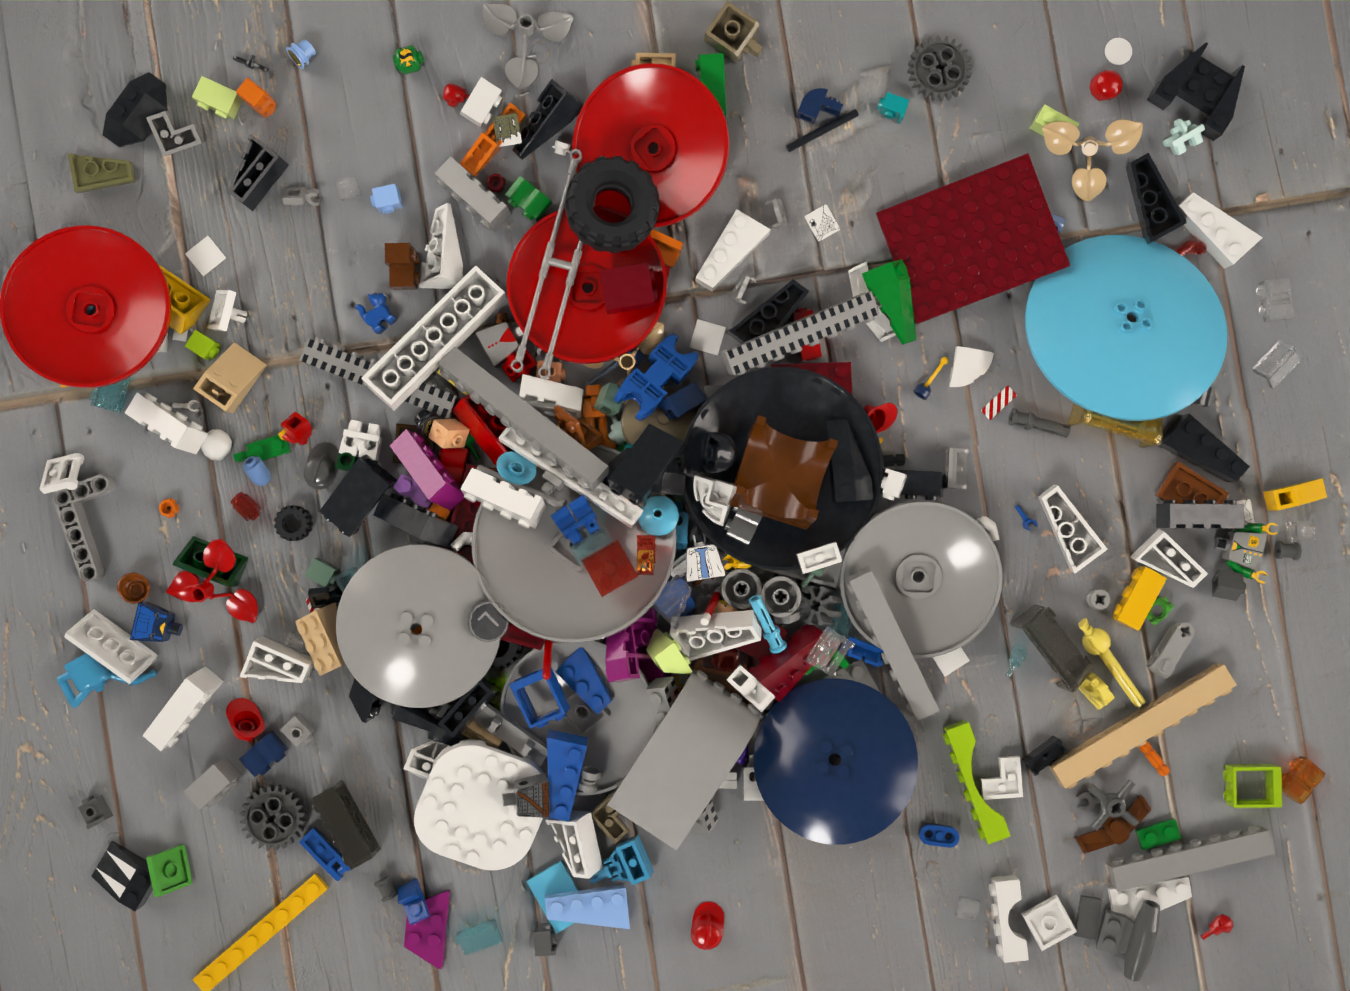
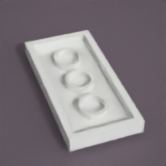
[64,609,158,684]

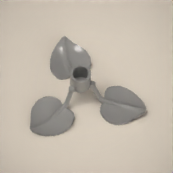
[483,3,574,89]

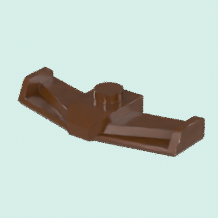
[1073,795,1151,854]

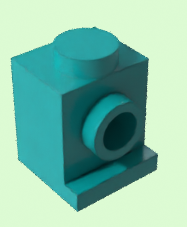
[877,92,909,124]

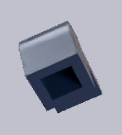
[796,88,843,124]

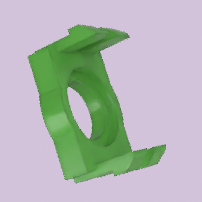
[1146,596,1174,626]

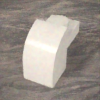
[727,665,775,712]

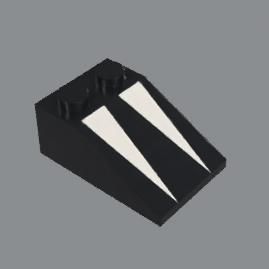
[91,841,153,911]

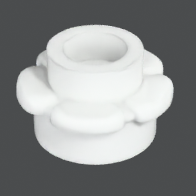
[552,140,571,156]

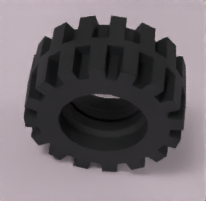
[274,505,313,541]

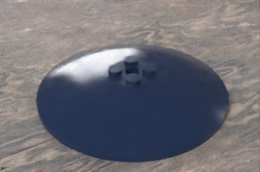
[753,678,918,845]

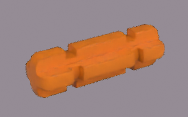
[1138,741,1170,777]

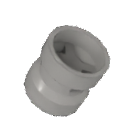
[578,766,601,793]

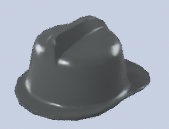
[304,443,339,490]

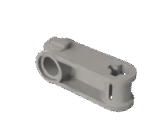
[1146,622,1194,679]

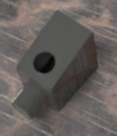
[502,773,550,818]

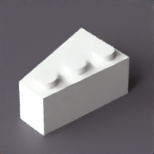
[519,374,584,419]

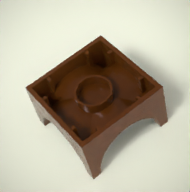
[728,415,838,530]

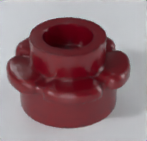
[486,174,506,193]

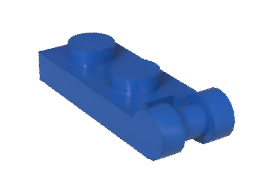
[299,827,353,881]

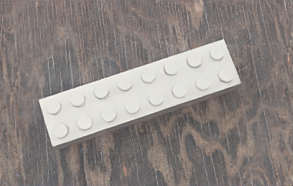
[362,266,506,411]

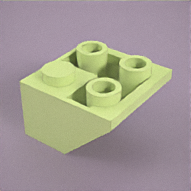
[646,629,693,674]

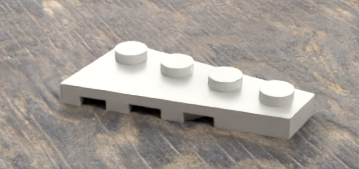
[1108,876,1192,922]

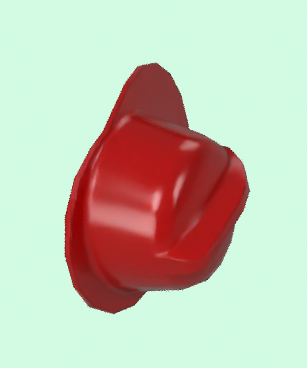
[863,402,898,433]
[225,698,265,743]
[691,901,725,950]

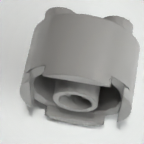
[720,568,762,609]
[760,576,801,617]

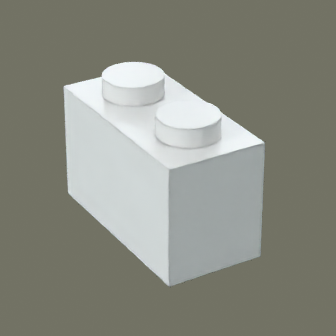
[460,77,502,127]

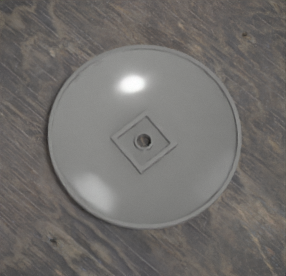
[500,640,657,795]

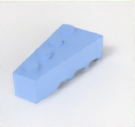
[545,884,630,929]

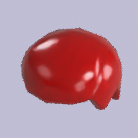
[1089,70,1123,101]

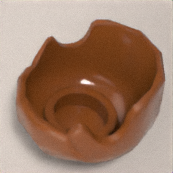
[117,572,151,604]

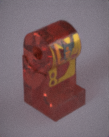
[637,535,656,575]

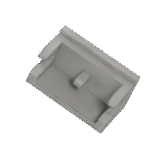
[944,448,969,489]

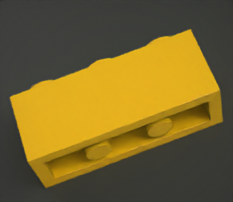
[1112,566,1167,631]

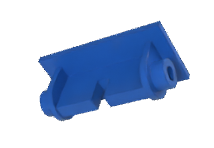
[842,636,884,667]

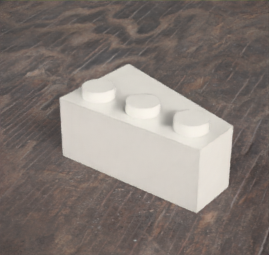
[1130,529,1208,588]
[240,636,314,683]
[545,810,603,879]

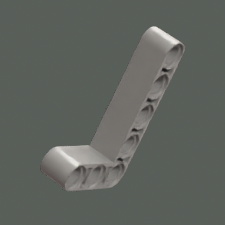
[52,475,116,582]

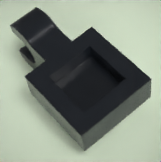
[308,587,345,609]

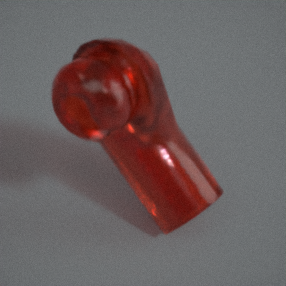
[1175,240,1207,256]

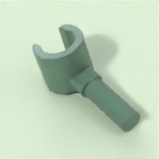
[801,567,825,588]

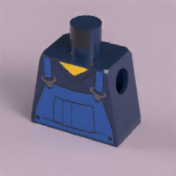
[130,602,183,642]

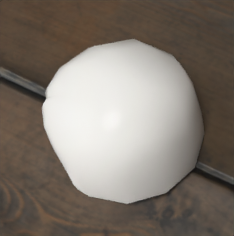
[201,429,232,461]

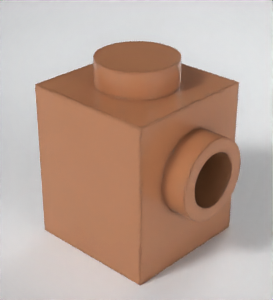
[536,360,566,383]

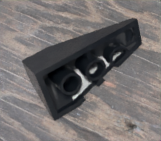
[512,79,583,160]

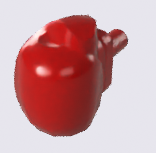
[443,84,470,107]
[1200,914,1234,940]

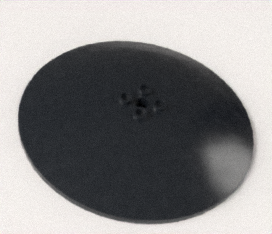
[680,367,883,570]

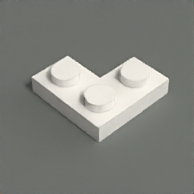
[980,756,1023,800]

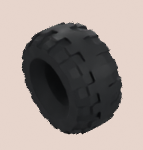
[565,156,660,254]

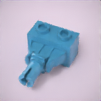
[590,835,654,885]

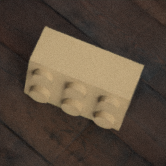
[295,603,345,676]

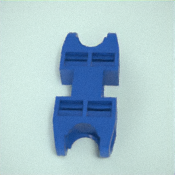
[614,333,700,421]

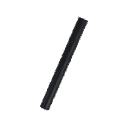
[786,109,859,152]

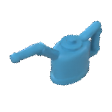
[57,653,158,708]

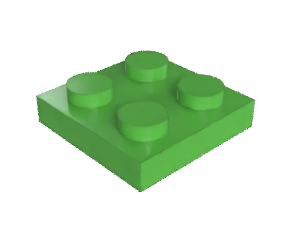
[146,844,193,897]

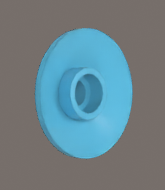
[496,452,536,485]
[638,496,679,536]

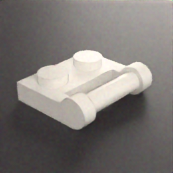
[39,453,84,494]

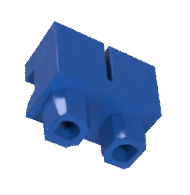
[550,494,600,546]

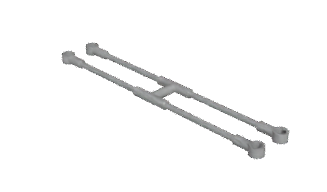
[511,149,607,380]

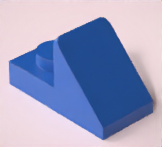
[398,878,430,925]

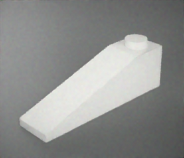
[419,203,463,289]

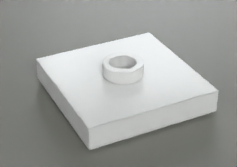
[1021,895,1077,951]

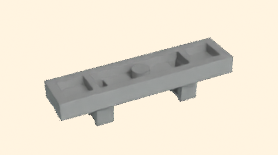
[475,703,547,767]

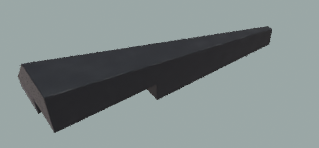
[391,704,469,746]

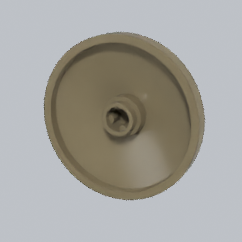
[621,386,698,461]

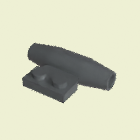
[1096,900,1160,981]

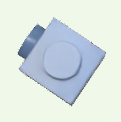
[370,184,403,214]

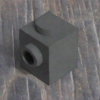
[1212,569,1246,601]

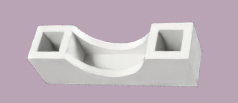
[989,875,1029,963]

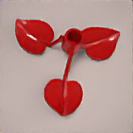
[166,539,258,623]

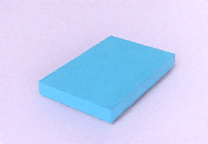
[526,860,579,934]

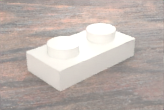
[796,542,842,574]

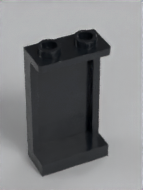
[608,423,685,507]
[319,454,397,537]

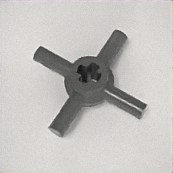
[1087,780,1139,831]

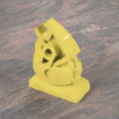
[1071,667,1115,710]

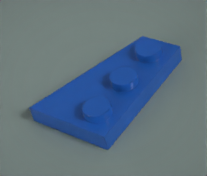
[555,647,613,715]

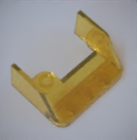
[1067,403,1163,448]

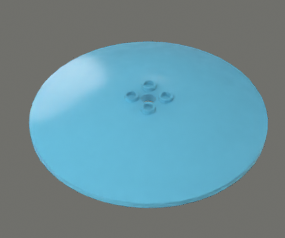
[1025,235,1227,421]

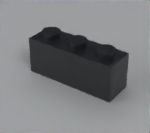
[438,677,499,738]

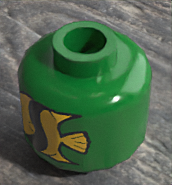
[393,45,424,75]

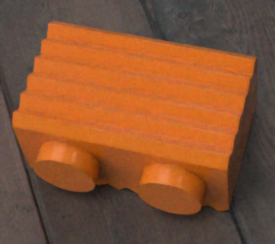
[236,78,277,118]

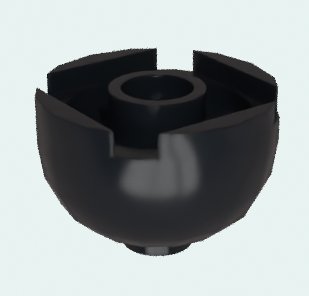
[701,432,738,473]

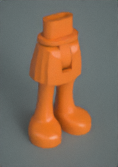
[581,384,617,450]

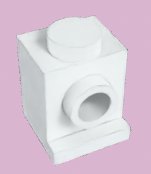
[881,468,907,501]

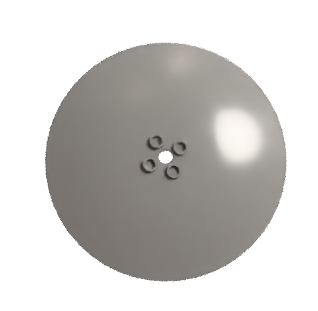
[472,445,676,643]

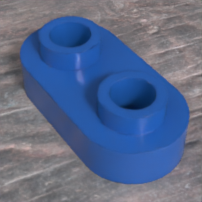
[918,823,960,848]

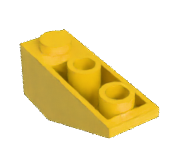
[1263,478,1327,511]

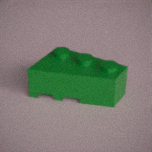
[695,53,727,116]

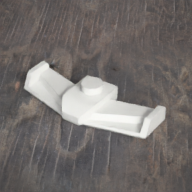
[848,262,896,342]

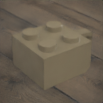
[704,0,763,63]

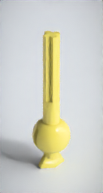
[1078,617,1146,708]

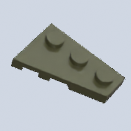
[67,153,136,193]

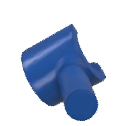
[1015,505,1037,531]

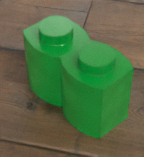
[505,176,552,222]

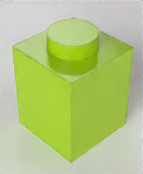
[185,329,221,361]

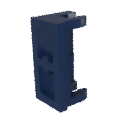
[658,382,707,420]

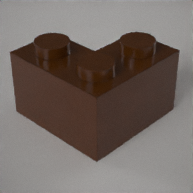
[385,243,420,290]

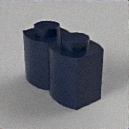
[239,731,288,777]

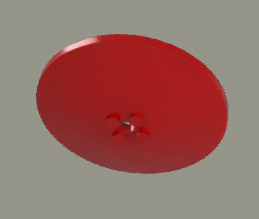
[572,63,730,228]
[506,205,667,364]
[0,225,171,388]

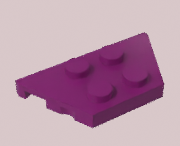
[404,890,450,969]

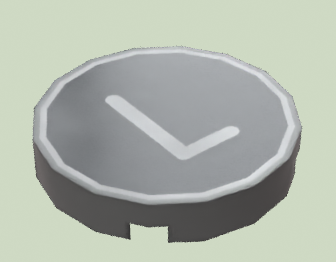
[468,601,509,642]

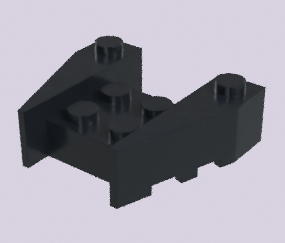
[1147,42,1245,141]

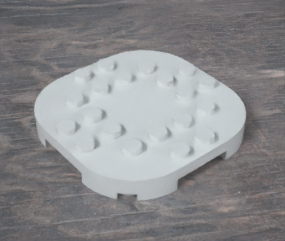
[414,739,543,870]

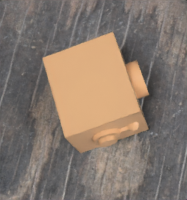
[428,419,470,449]

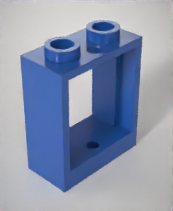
[509,667,571,729]

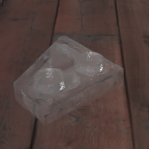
[652,574,692,630]

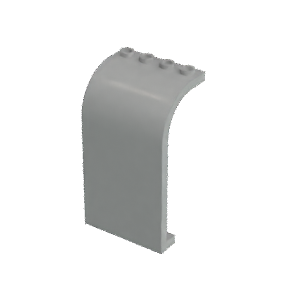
[607,669,761,851]

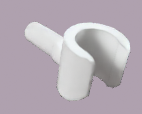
[172,400,200,412]

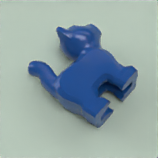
[355,292,397,334]

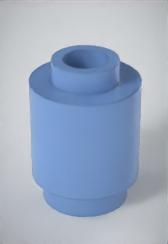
[242,456,271,486]

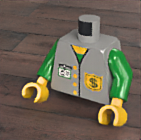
[1214,523,1278,584]

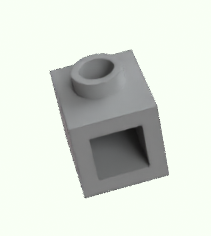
[280,713,316,747]

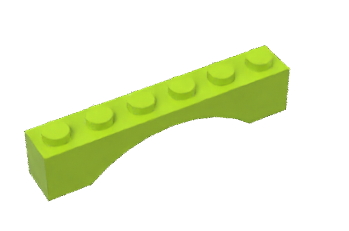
[942,720,1011,845]

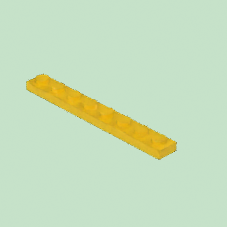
[192,872,329,991]

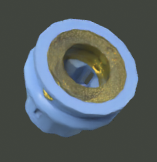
[286,39,316,69]

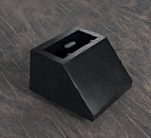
[349,678,381,723]

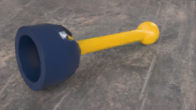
[913,357,948,400]

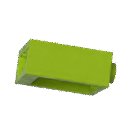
[1223,764,1282,808]

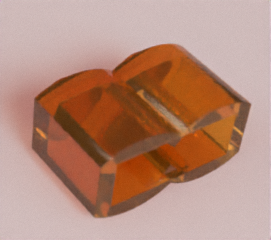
[1282,756,1325,804]

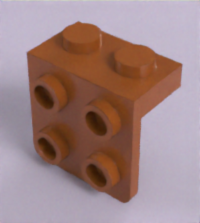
[554,405,604,450]

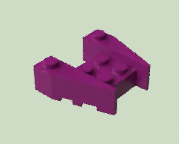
[605,608,672,683]

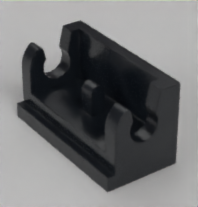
[1022,736,1068,776]

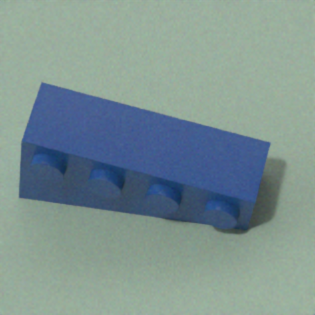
[547,729,588,822]

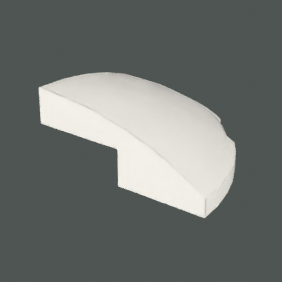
[949,346,994,387]
[693,475,734,526]

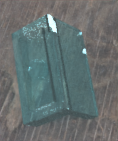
[454,919,502,955]

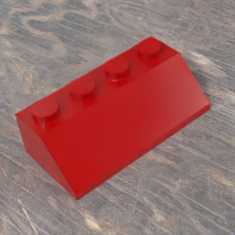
[452,395,512,467]

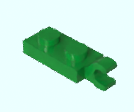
[233,435,291,463]

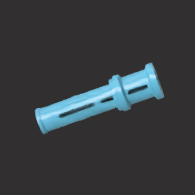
[749,595,787,654]

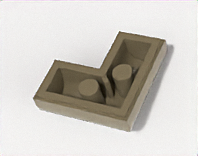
[591,787,630,844]

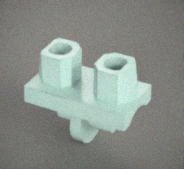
[1163,119,1205,155]

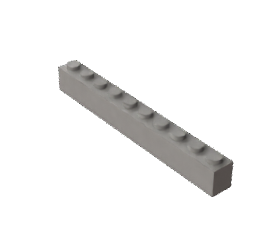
[438,347,609,491]

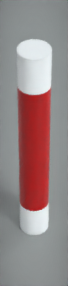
[701,586,722,625]

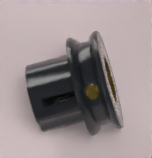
[414,410,442,439]

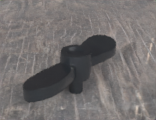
[233,55,269,71]

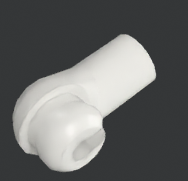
[976,516,1000,541]
[450,532,473,552]

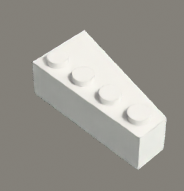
[695,209,771,291]
[125,392,208,454]
[143,666,224,751]

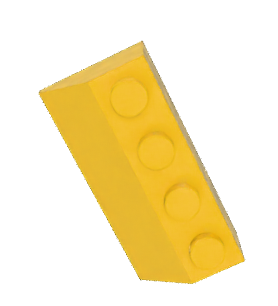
[158,264,211,335]

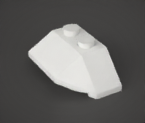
[403,740,451,780]

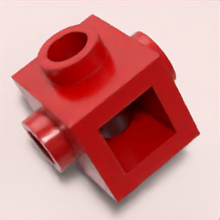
[502,349,537,383]

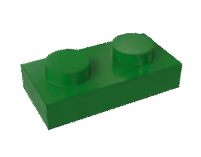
[1135,818,1181,850]

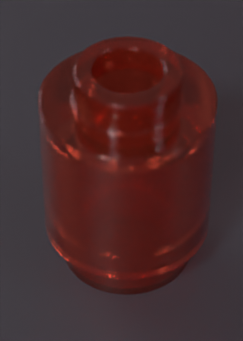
[230,492,261,521]

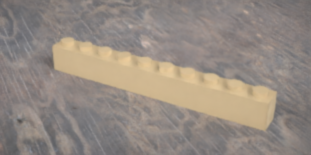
[1048,663,1237,789]

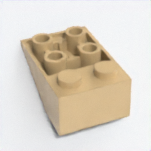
[193,342,267,413]

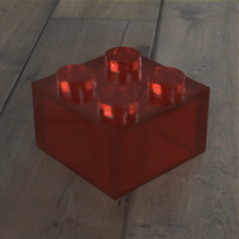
[581,540,638,598]

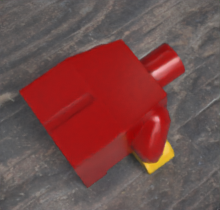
[278,412,312,445]

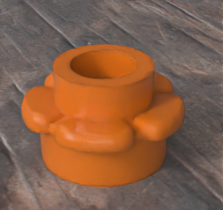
[159,498,179,518]

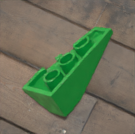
[862,259,916,345]

